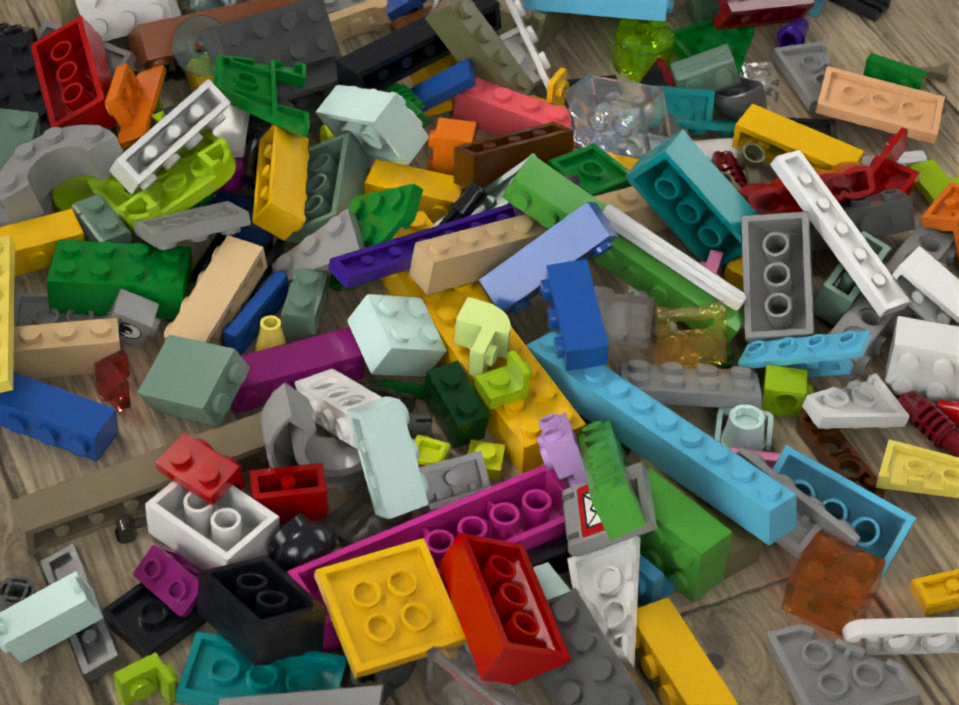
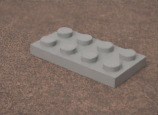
[619,360,762,410]

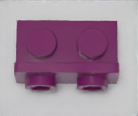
[133,544,200,617]

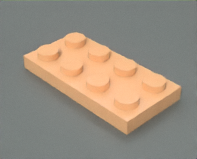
[815,66,945,144]

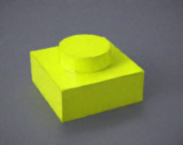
[468,440,506,480]

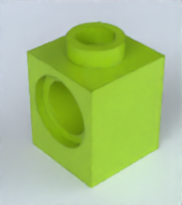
[761,365,813,418]

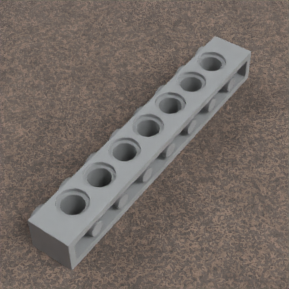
[829,222,957,384]

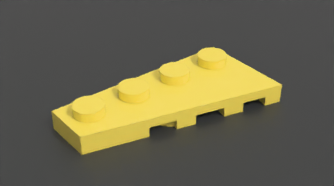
[875,439,959,498]

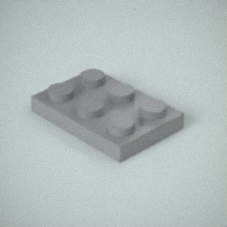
[134,201,251,250]

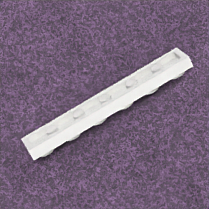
[770,150,910,317]

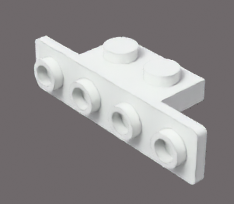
[499,0,551,89]

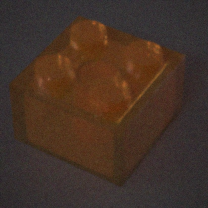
[781,531,886,636]

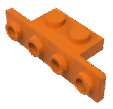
[105,63,167,149]

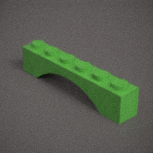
[578,420,646,541]

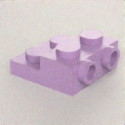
[536,412,587,487]

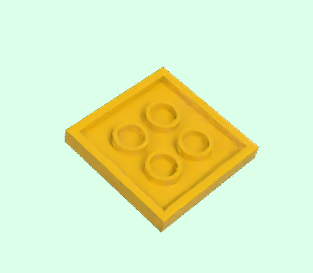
[314,538,466,679]

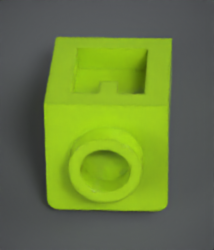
[474,350,532,409]
[113,652,179,705]

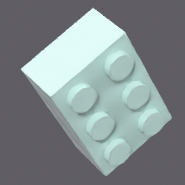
[315,85,429,165]

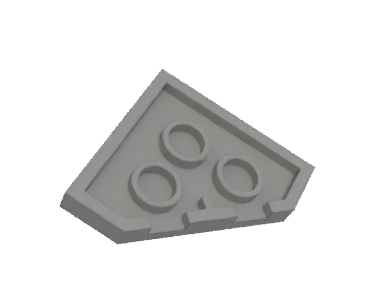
[764,623,920,705]

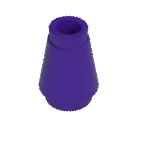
[777,17,809,47]

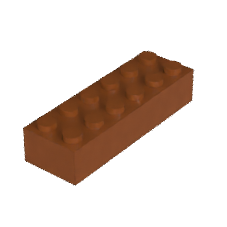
[127,0,303,70]

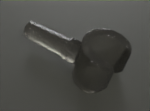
[115,514,147,544]

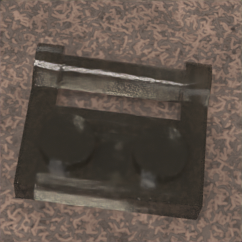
[318,481,412,548]

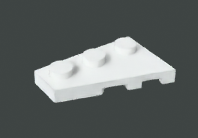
[802,373,910,429]

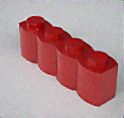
[738,161,876,215]

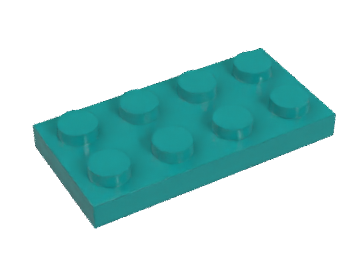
[176,631,348,705]

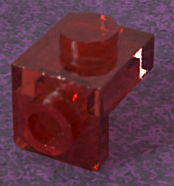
[94,350,131,412]

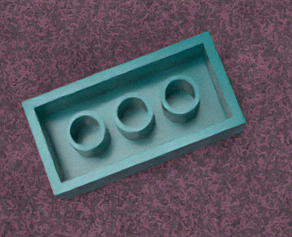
[625,129,758,266]

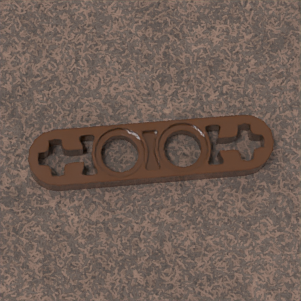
[796,408,885,499]

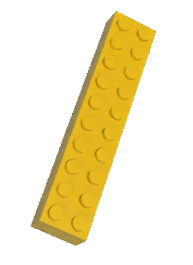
[379,210,586,475]

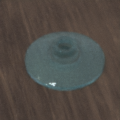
[172,15,221,77]

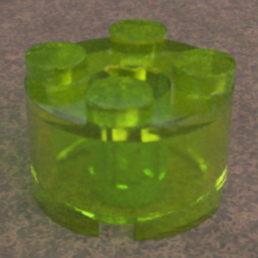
[612,18,674,82]

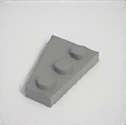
[771,41,831,111]

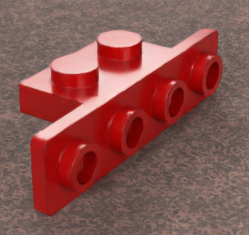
[841,127,920,202]

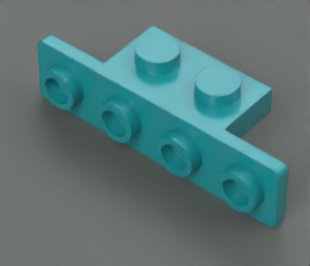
[621,85,738,137]

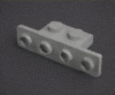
[737,447,861,559]

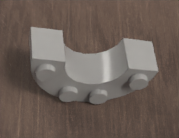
[0,125,124,224]
[261,383,367,491]

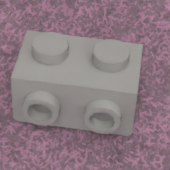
[419,451,494,512]

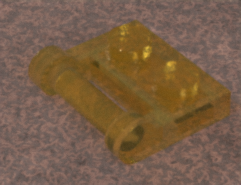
[655,301,727,366]

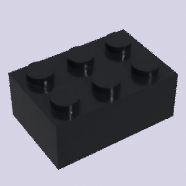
[197,555,326,667]

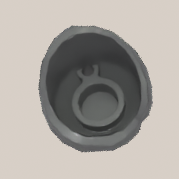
[714,76,767,121]

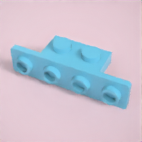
[738,330,872,378]

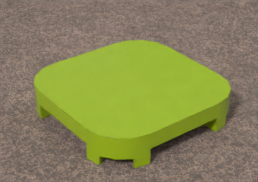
[85,110,236,231]

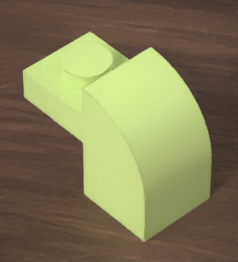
[455,297,511,377]

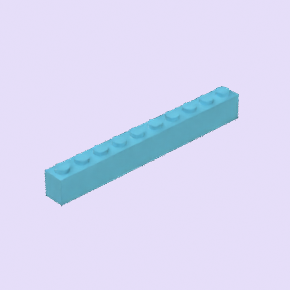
[526,331,797,546]

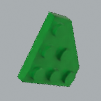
[665,18,755,76]
[328,184,423,292]

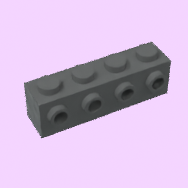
[802,189,916,252]

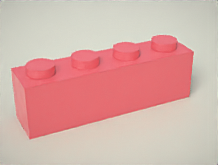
[453,77,578,145]

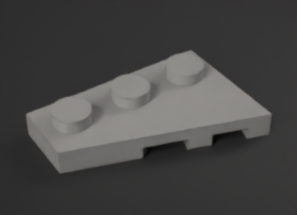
[271,208,365,291]

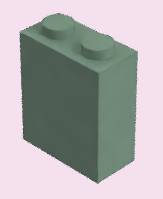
[137,335,250,427]

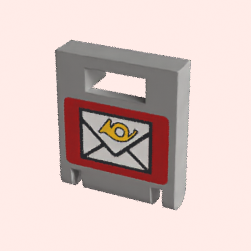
[562,462,657,557]

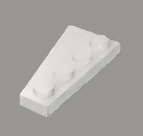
[567,536,640,668]

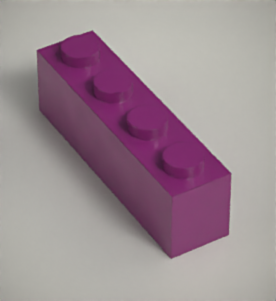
[230,327,364,414]

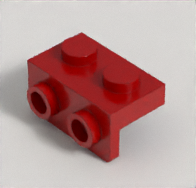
[155,432,245,506]

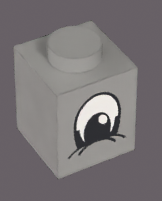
[108,289,160,348]

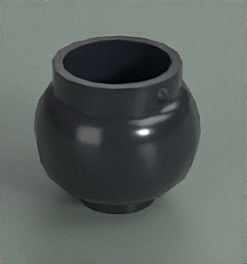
[268,513,336,573]

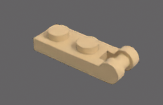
[328,0,388,43]

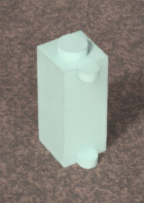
[0,571,103,663]

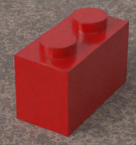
[249,463,328,524]

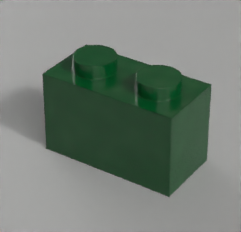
[422,361,490,449]

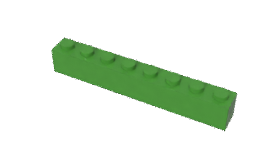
[502,154,744,343]

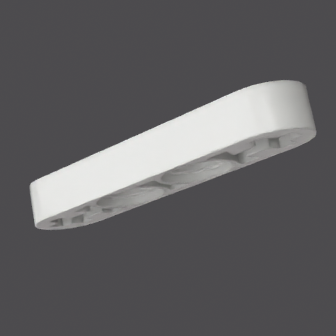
[842,617,959,655]

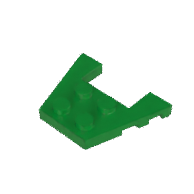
[213,54,310,138]

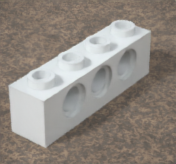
[295,368,382,449]

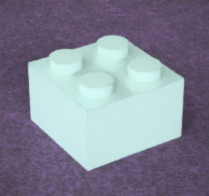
[347,294,447,377]

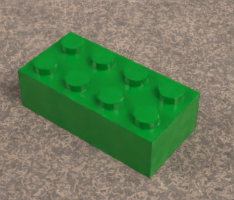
[46,239,193,319]

